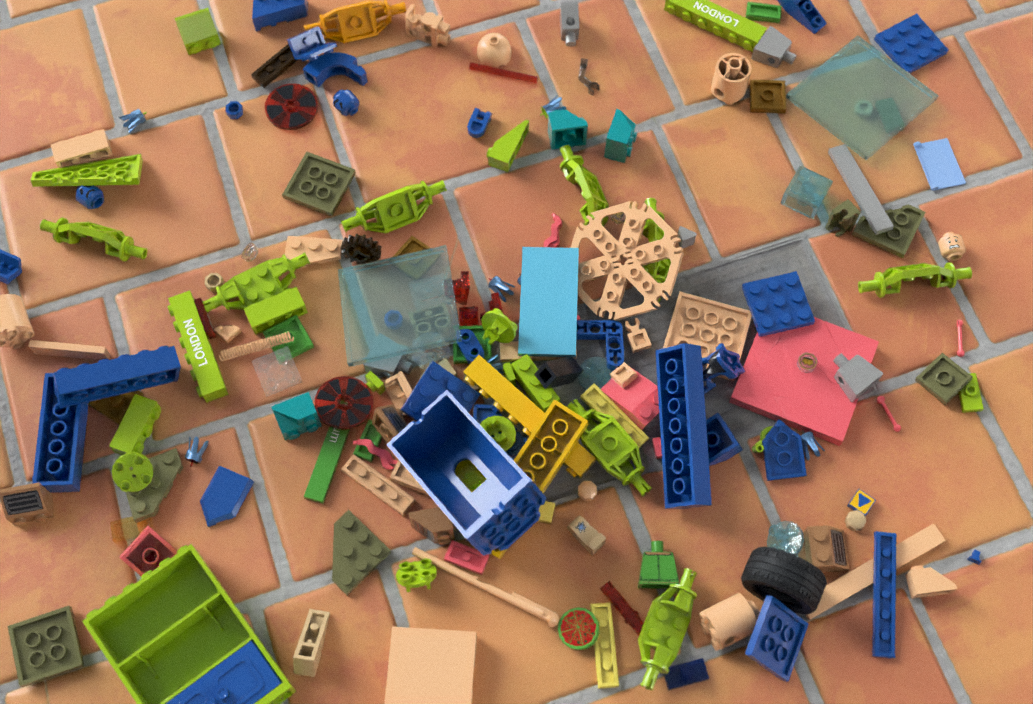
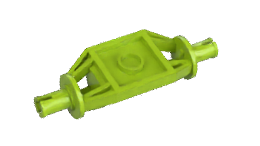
[560,145,609,226]
[341,180,447,233]
[642,198,671,302]
[40,217,148,262]
[202,252,310,313]
[858,262,972,298]
[567,399,652,497]
[638,568,697,691]

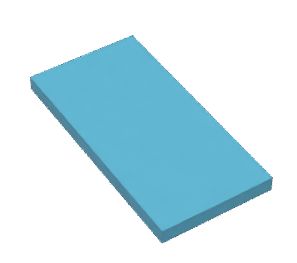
[518,247,579,357]

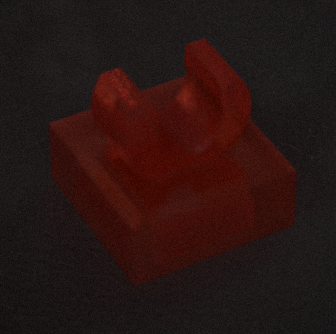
[459,306,479,326]

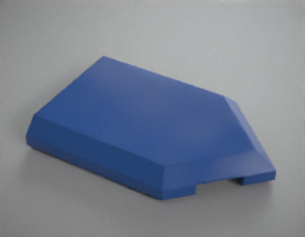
[762,419,807,481]
[200,466,254,527]

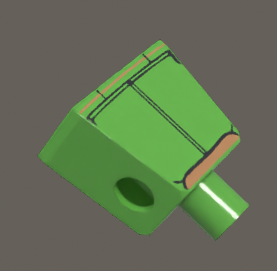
[638,541,679,589]

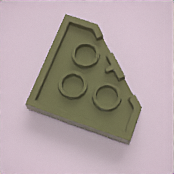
[852,204,926,258]
[126,448,183,523]
[332,510,391,596]

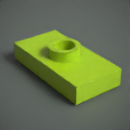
[958,373,984,413]

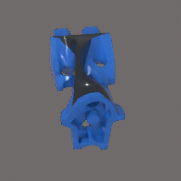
[702,343,745,394]

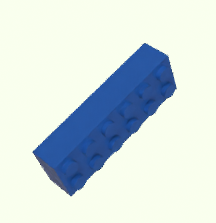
[54,346,181,408]
[32,373,89,493]

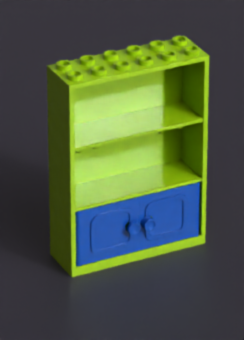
[82,544,297,704]

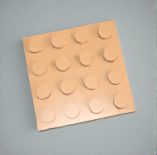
[663,291,752,381]

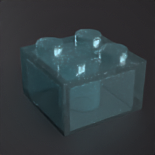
[780,165,833,219]

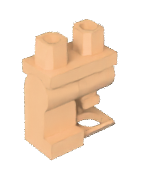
[405,4,451,47]

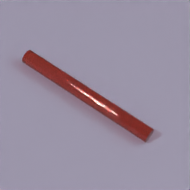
[469,62,538,84]

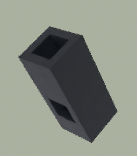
[534,356,583,389]

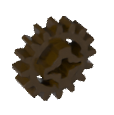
[341,234,382,266]

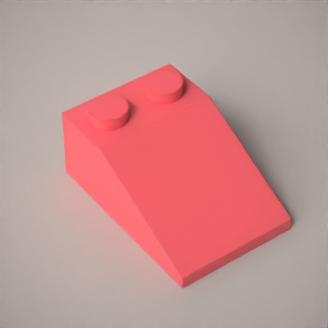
[601,366,659,430]
[119,526,177,576]

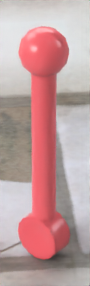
[957,320,965,357]
[876,396,901,432]

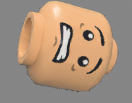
[938,232,966,261]

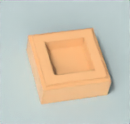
[610,362,638,388]

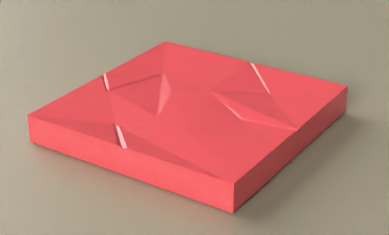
[729,317,879,446]

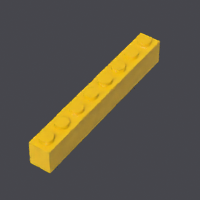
[463,355,596,479]

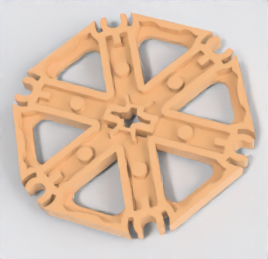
[571,201,684,321]

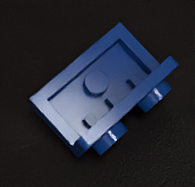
[0,249,22,284]

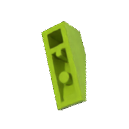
[486,120,529,172]

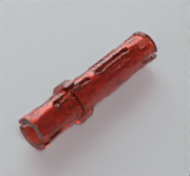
[600,581,644,637]

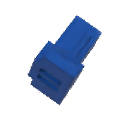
[967,550,981,565]

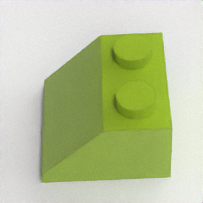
[175,8,221,55]

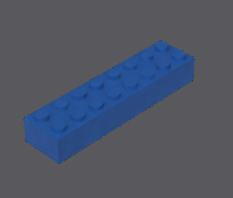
[655,343,712,509]

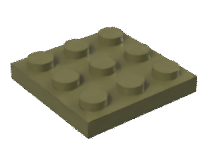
[282,152,356,217]
[8,606,85,688]

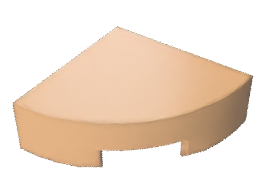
[214,325,242,344]

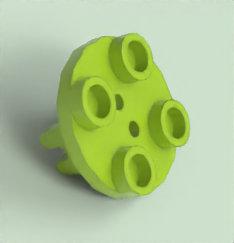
[481,308,518,345]
[480,415,516,452]
[112,452,154,492]
[396,558,437,592]

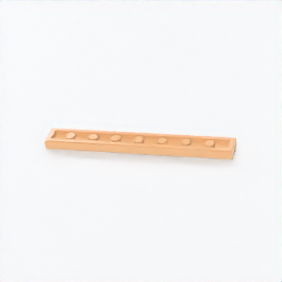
[806,523,946,621]

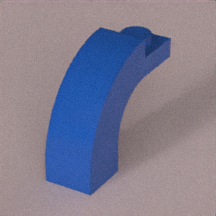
[303,52,367,88]

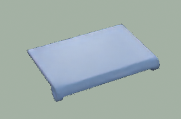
[913,138,966,191]

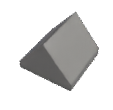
[677,226,697,248]

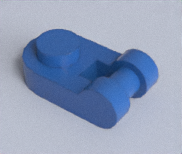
[467,108,492,138]

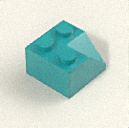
[604,109,638,163]
[548,110,588,150]
[271,392,322,440]

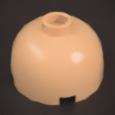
[477,33,511,69]

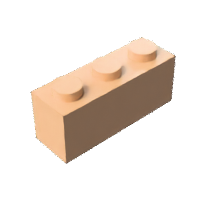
[51,129,113,168]

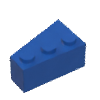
[252,0,308,31]

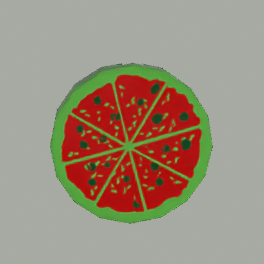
[558,607,599,650]

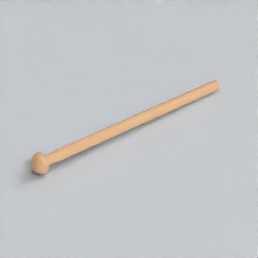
[412,547,559,627]

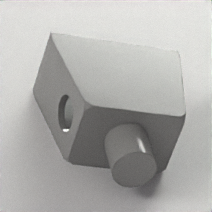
[560,1,579,47]
[751,26,797,68]
[363,334,413,378]
[833,353,883,402]

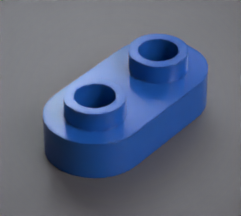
[456,329,484,364]

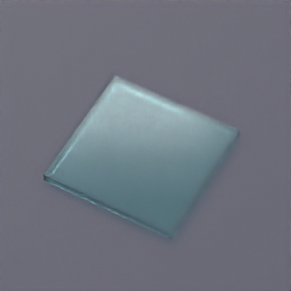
[786,35,938,160]
[338,245,462,367]

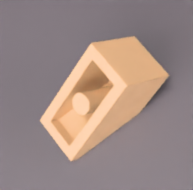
[905,565,957,599]

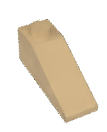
[293,609,330,677]

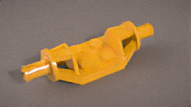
[304,0,407,43]

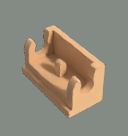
[385,371,412,417]

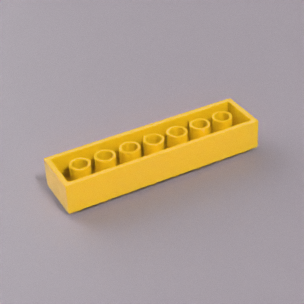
[491,399,589,559]

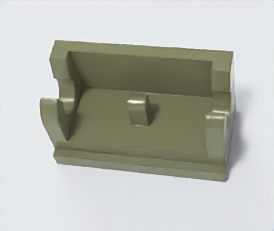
[825,199,861,237]

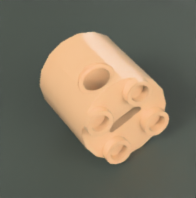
[711,53,752,105]
[0,294,34,349]
[699,593,760,651]

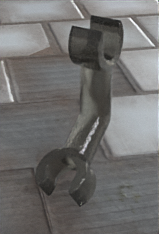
[578,58,600,95]

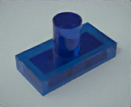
[663,658,710,691]

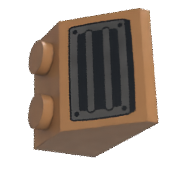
[372,404,408,444]
[0,482,54,526]
[408,507,455,545]
[803,526,850,572]

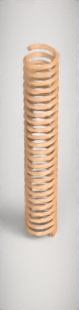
[219,331,294,361]

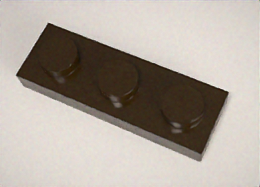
[251,44,299,88]

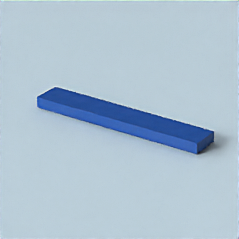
[872,531,896,659]

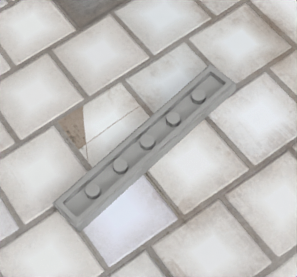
[828,144,894,235]

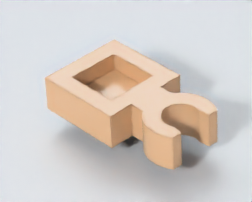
[625,318,652,353]

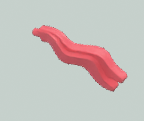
[543,213,562,247]
[353,439,398,470]

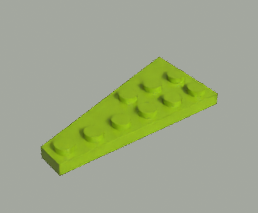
[30,154,143,187]

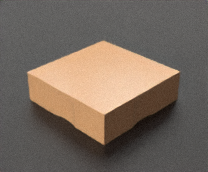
[385,627,477,704]

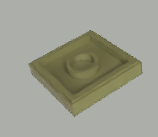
[915,353,973,405]

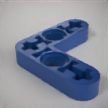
[576,320,624,371]

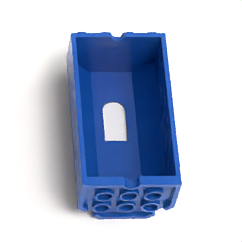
[387,390,547,556]

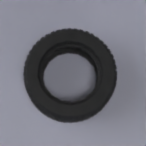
[741,547,827,615]

